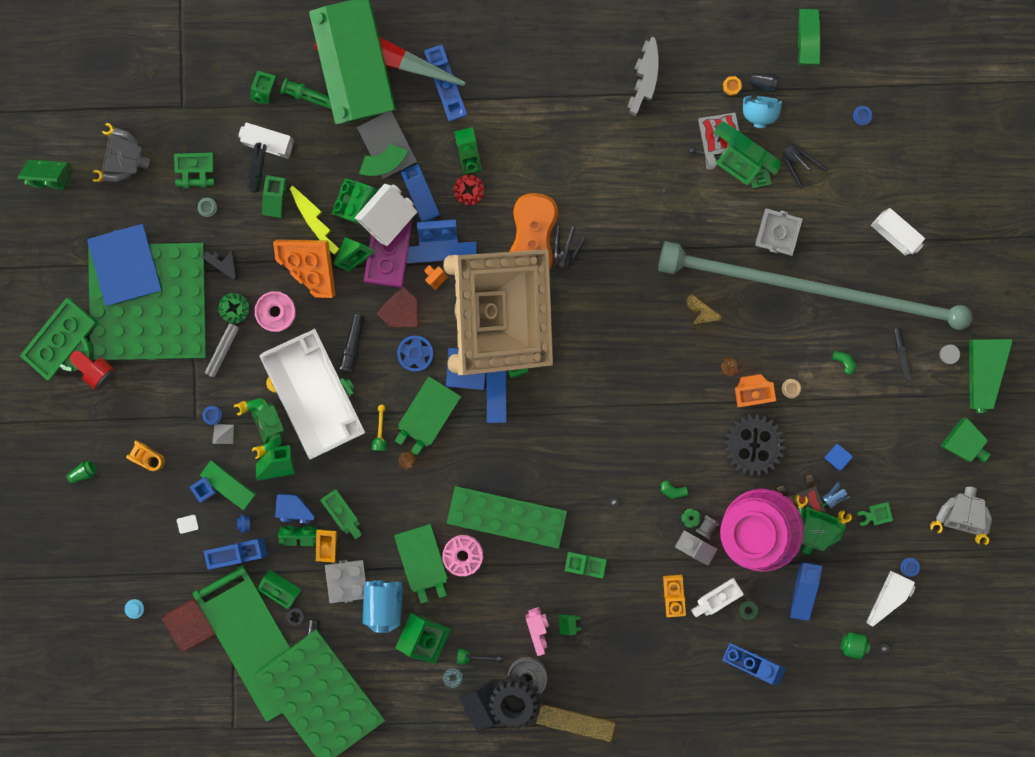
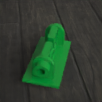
[278,526,318,546]

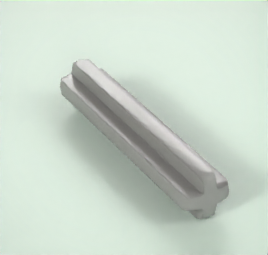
[205,324,239,377]

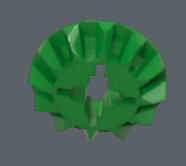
[218,293,249,323]

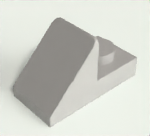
[675,530,717,565]

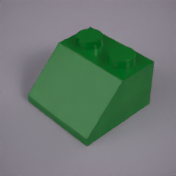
[396,613,451,664]

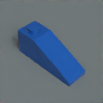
[790,561,822,621]

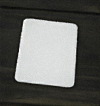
[177,515,198,534]

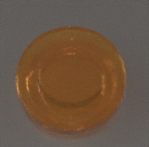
[722,358,738,377]
[398,452,416,469]

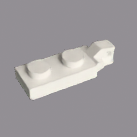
[691,578,744,617]

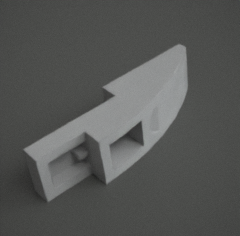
[627,37,658,116]

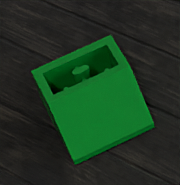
[331,178,379,225]

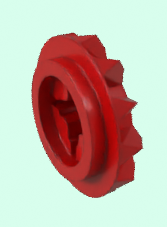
[454,174,484,205]

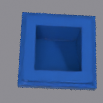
[824,444,853,471]
[190,477,216,503]

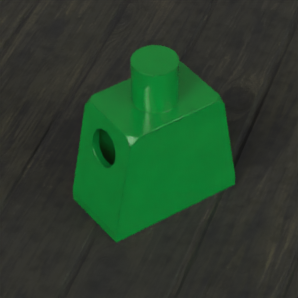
[940,418,990,463]

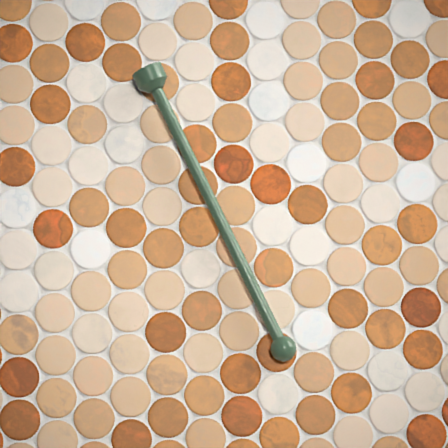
[658,241,973,330]

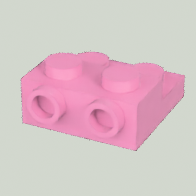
[526,607,549,656]

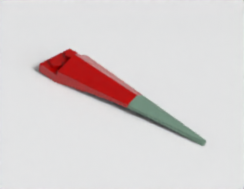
[314,37,465,86]

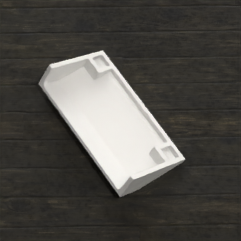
[260,329,365,460]

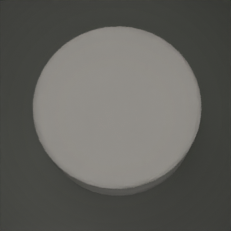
[939,345,960,364]

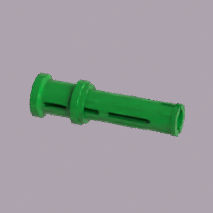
[280,77,332,109]

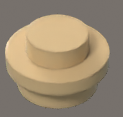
[782,379,801,398]

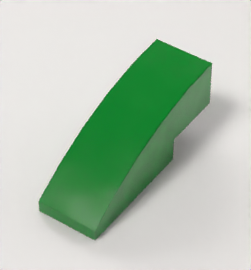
[798,9,820,66]
[200,460,256,510]

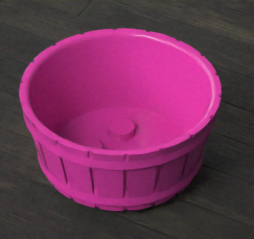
[720,489,804,571]

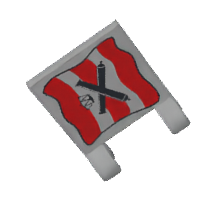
[698,113,739,170]

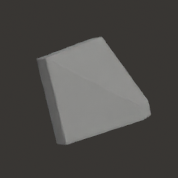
[213,424,234,444]

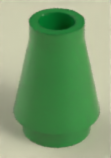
[67,460,97,484]

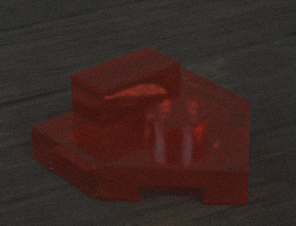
[376,286,417,327]

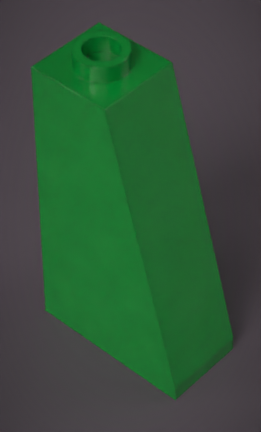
[969,339,1012,413]

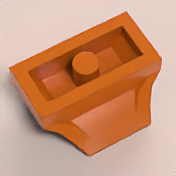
[735,374,776,407]

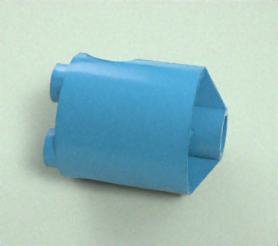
[362,580,403,633]

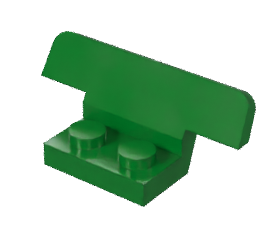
[714,122,780,185]

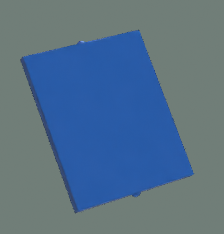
[87,224,162,306]

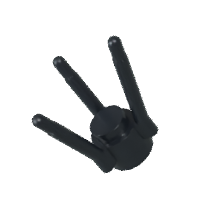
[782,143,828,188]
[553,225,585,269]

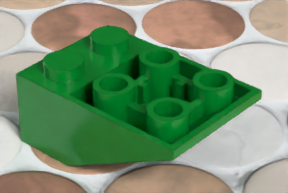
[18,160,71,190]

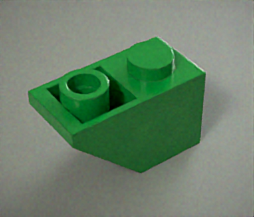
[454,127,482,175]
[262,175,288,218]
[256,445,295,481]

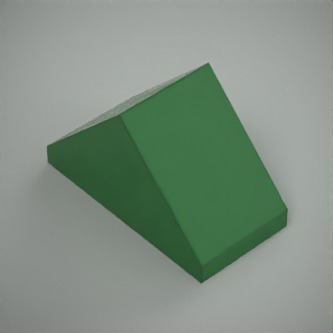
[334,237,374,272]

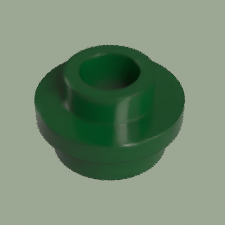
[739,601,758,620]

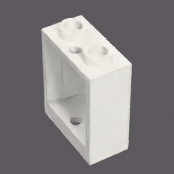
[239,123,294,159]
[871,208,925,255]

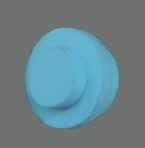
[125,599,144,619]

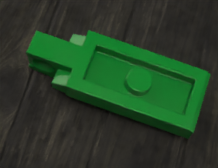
[320,489,363,539]

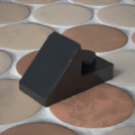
[202,250,238,281]

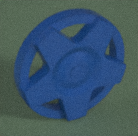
[397,336,433,371]

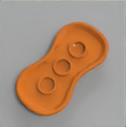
[510,193,558,270]

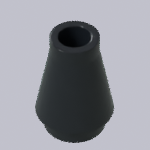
[750,73,780,93]

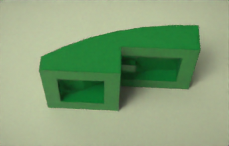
[564,552,608,579]

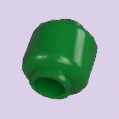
[841,632,870,659]

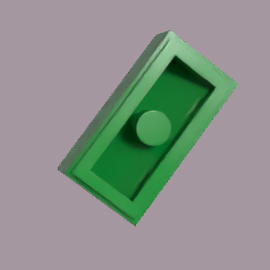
[257,570,301,610]

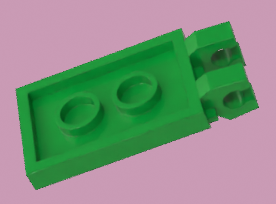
[395,377,461,455]
[394,524,448,604]

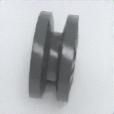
[507,657,548,698]

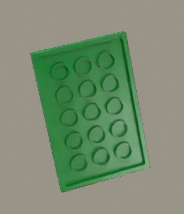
[254,629,385,757]

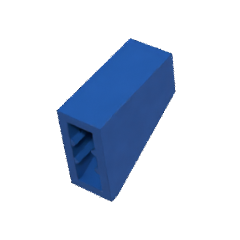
[400,163,440,222]

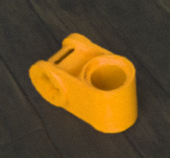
[126,440,165,471]

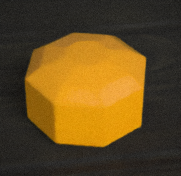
[723,76,742,96]

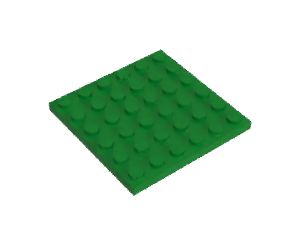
[88,243,207,360]

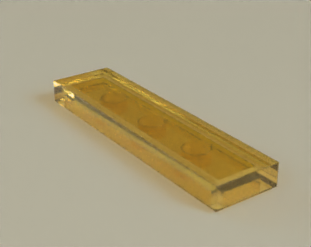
[536,705,615,742]

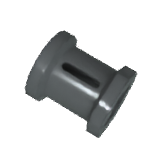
[696,515,720,540]

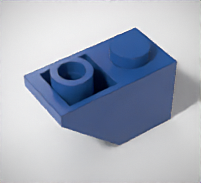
[275,493,316,523]

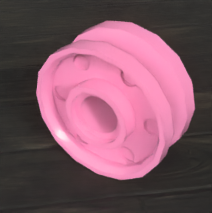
[255,292,296,332]
[443,535,483,576]

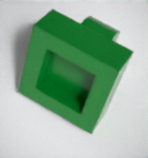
[751,167,771,189]
[559,614,581,635]

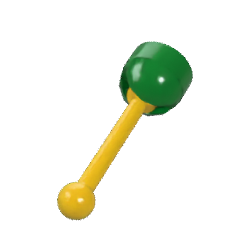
[371,405,387,451]

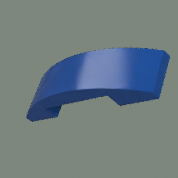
[424,45,467,122]

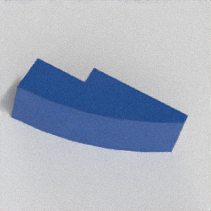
[487,371,506,423]
[203,537,268,570]

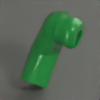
[832,350,857,375]
[661,480,688,499]

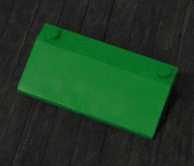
[309,0,396,125]

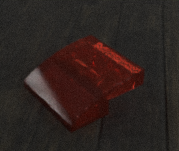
[162,598,215,652]

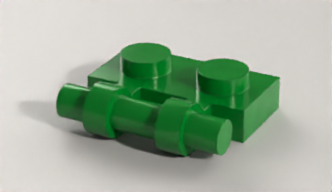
[174,153,215,189]

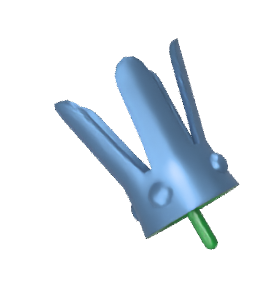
[822,482,851,509]

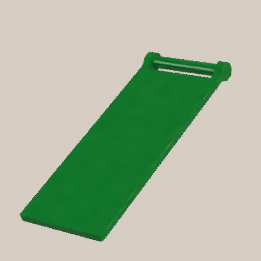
[192,564,290,721]

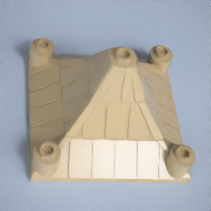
[443,250,553,375]

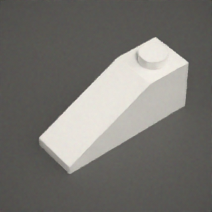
[866,571,915,626]

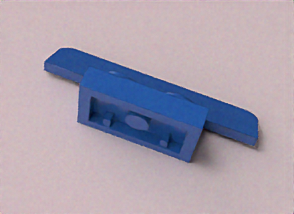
[406,220,477,263]

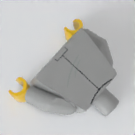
[930,487,992,545]

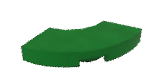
[359,144,408,176]

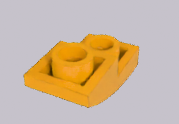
[663,575,686,617]

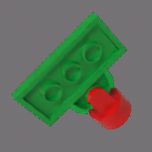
[20,298,115,390]

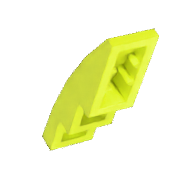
[290,186,340,256]

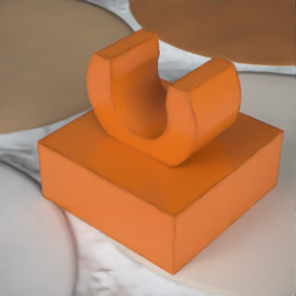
[424,265,448,290]

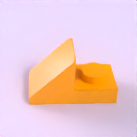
[316,530,338,563]

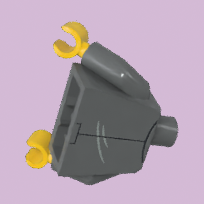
[93,123,150,182]

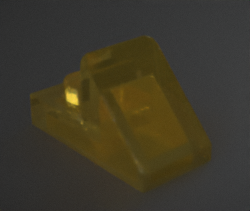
[685,294,722,325]

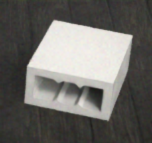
[355,184,418,246]

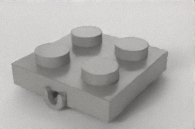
[755,209,803,256]
[325,560,365,603]

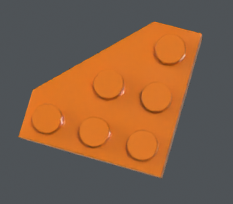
[273,240,335,298]

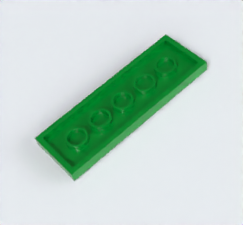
[447,486,567,549]

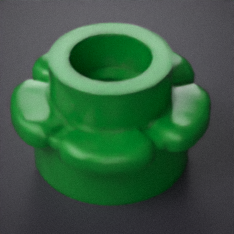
[682,509,700,528]

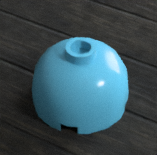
[743,96,782,128]

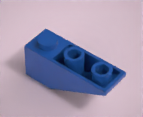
[722,643,787,685]

